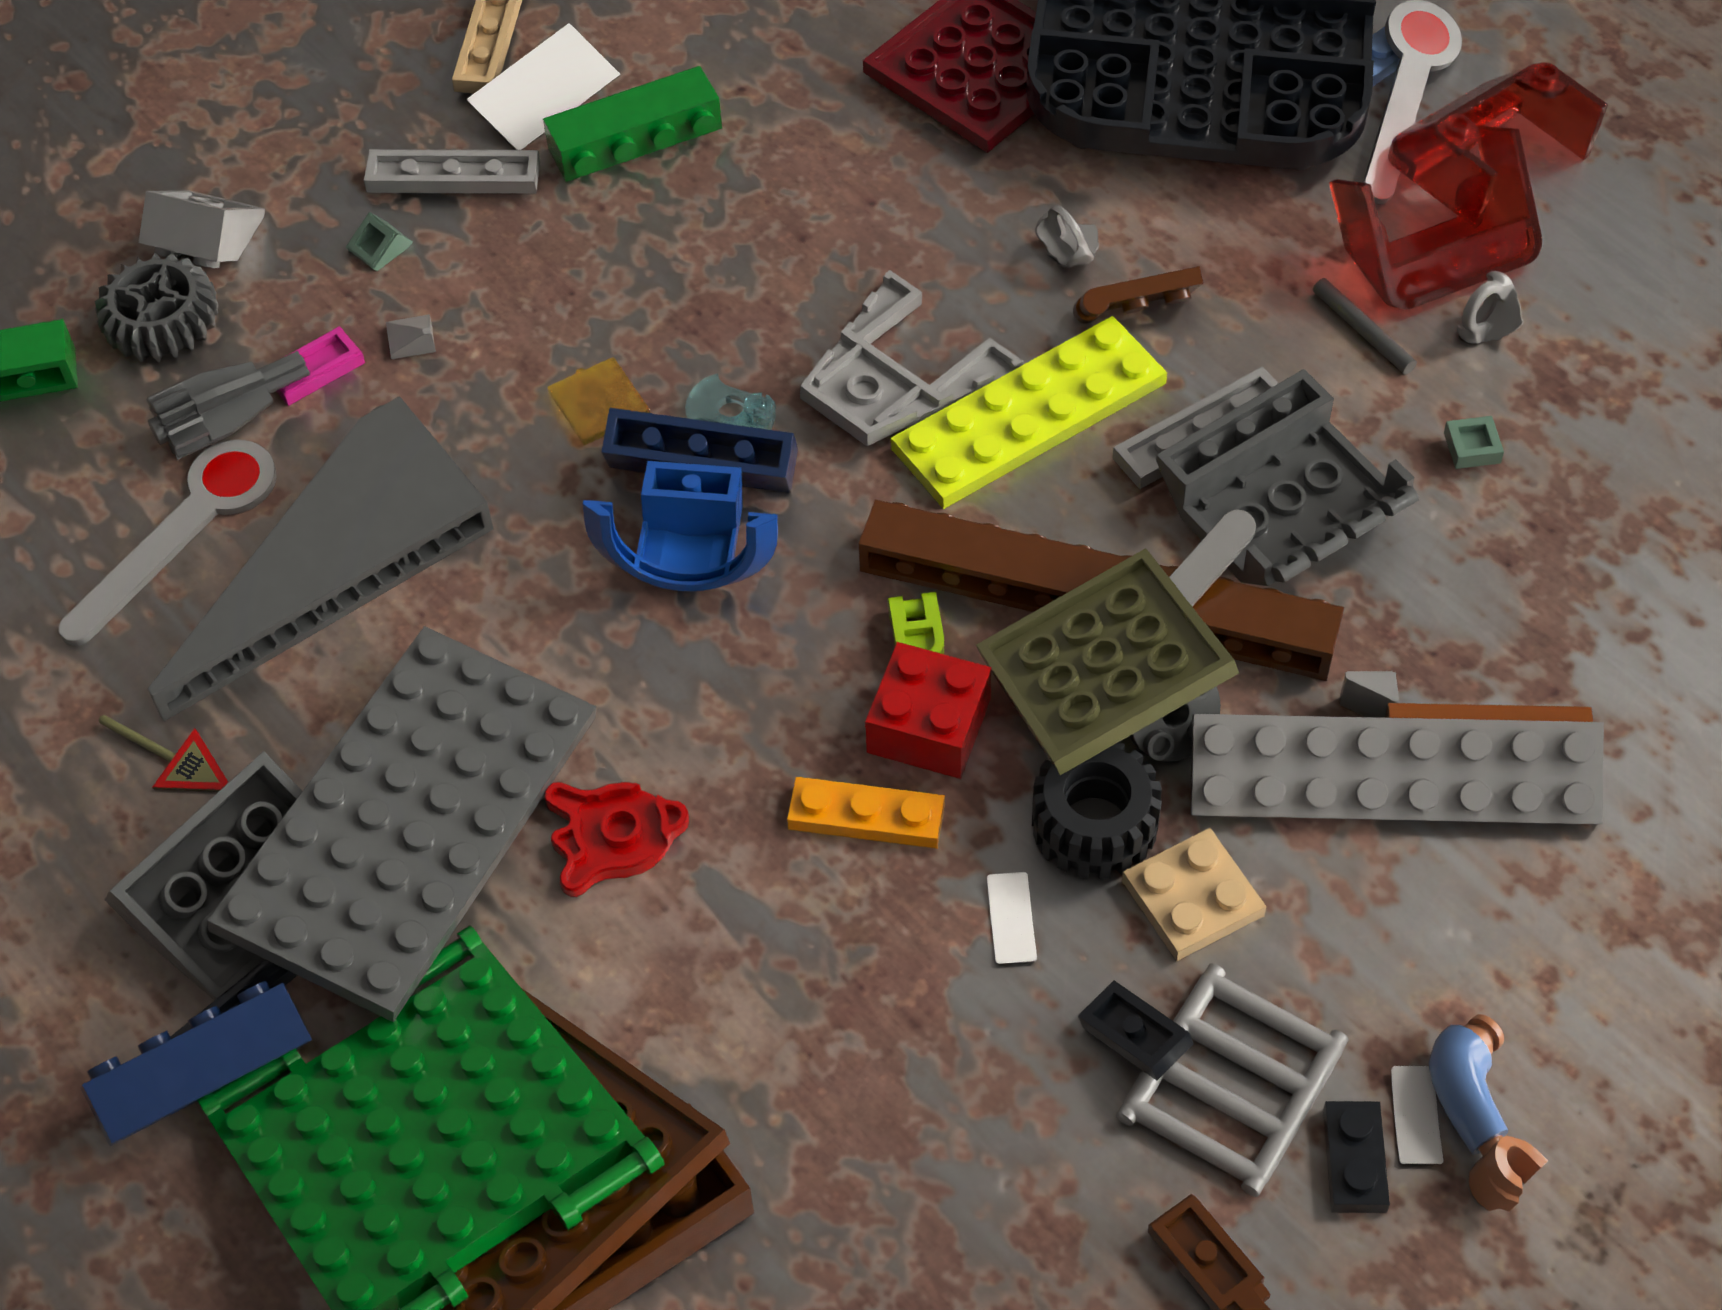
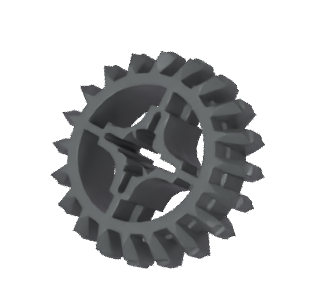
[95,253,219,362]

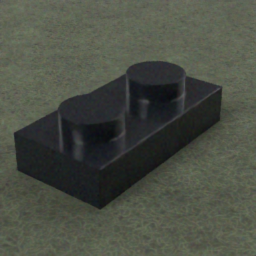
[1078,980,1194,1081]
[1323,1101,1390,1213]

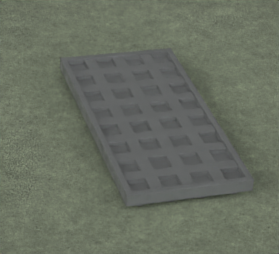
[207,626,597,1022]

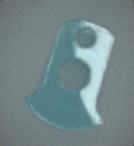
[685,373,776,430]

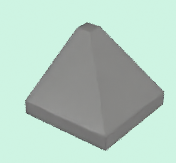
[386,314,436,359]

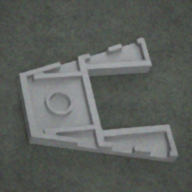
[800,270,1023,446]

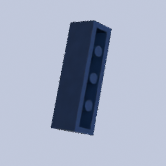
[601,408,798,493]
[81,981,312,1146]

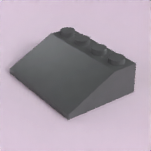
[105,751,302,1000]

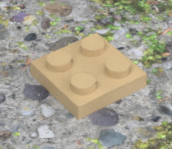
[1122,828,1267,961]

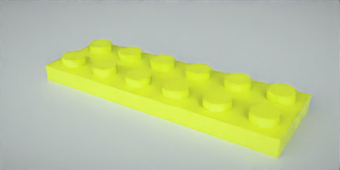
[891,316,1167,509]

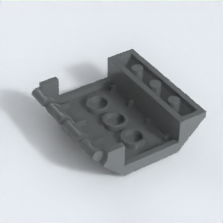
[1156,369,1419,586]

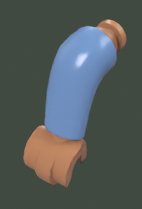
[1428,1014,1548,1212]

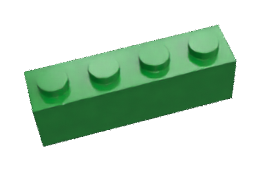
[543,66,722,182]
[0,319,78,402]

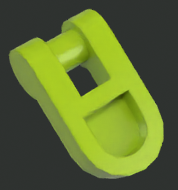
[887,592,944,654]

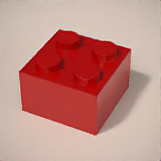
[865,642,992,779]

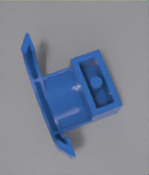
[583,461,778,591]

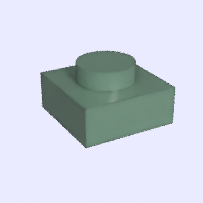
[1444,416,1504,469]

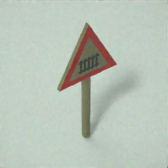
[99,715,229,792]

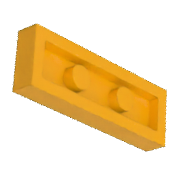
[787,777,945,849]

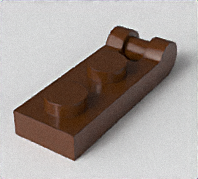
[1073,266,1203,323]

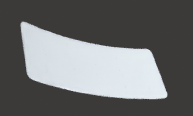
[987,872,1037,964]
[1391,1066,1444,1164]

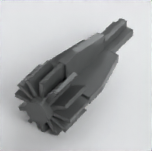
[146,351,310,460]

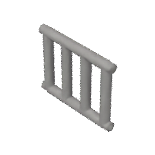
[1116,963,1349,1197]

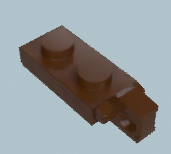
[1148,1194,1271,1310]

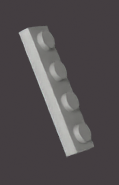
[364,149,541,194]
[1112,367,1279,489]

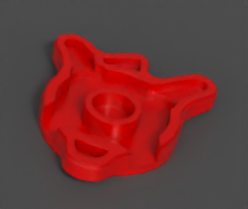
[544,782,689,897]

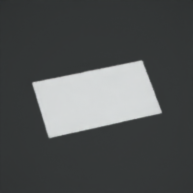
[466,23,620,150]

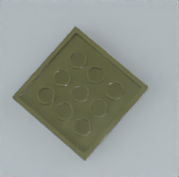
[976,548,1239,775]

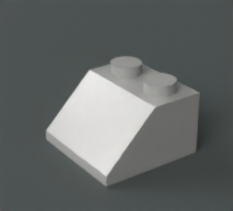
[138,190,265,268]

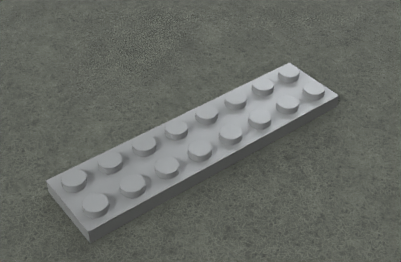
[1190,714,1604,824]

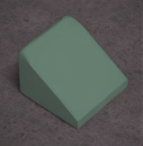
[345,212,413,271]

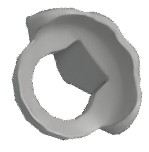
[1035,205,1099,268]
[1457,271,1524,343]

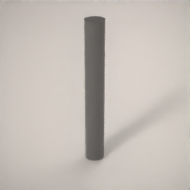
[1313,278,1417,375]

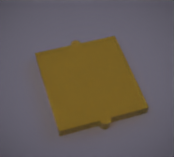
[548,357,650,446]

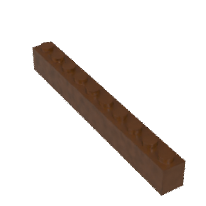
[859,499,1344,681]

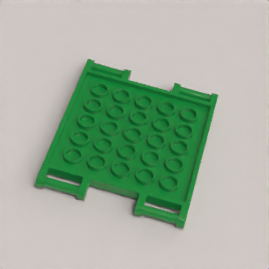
[197,925,665,1310]

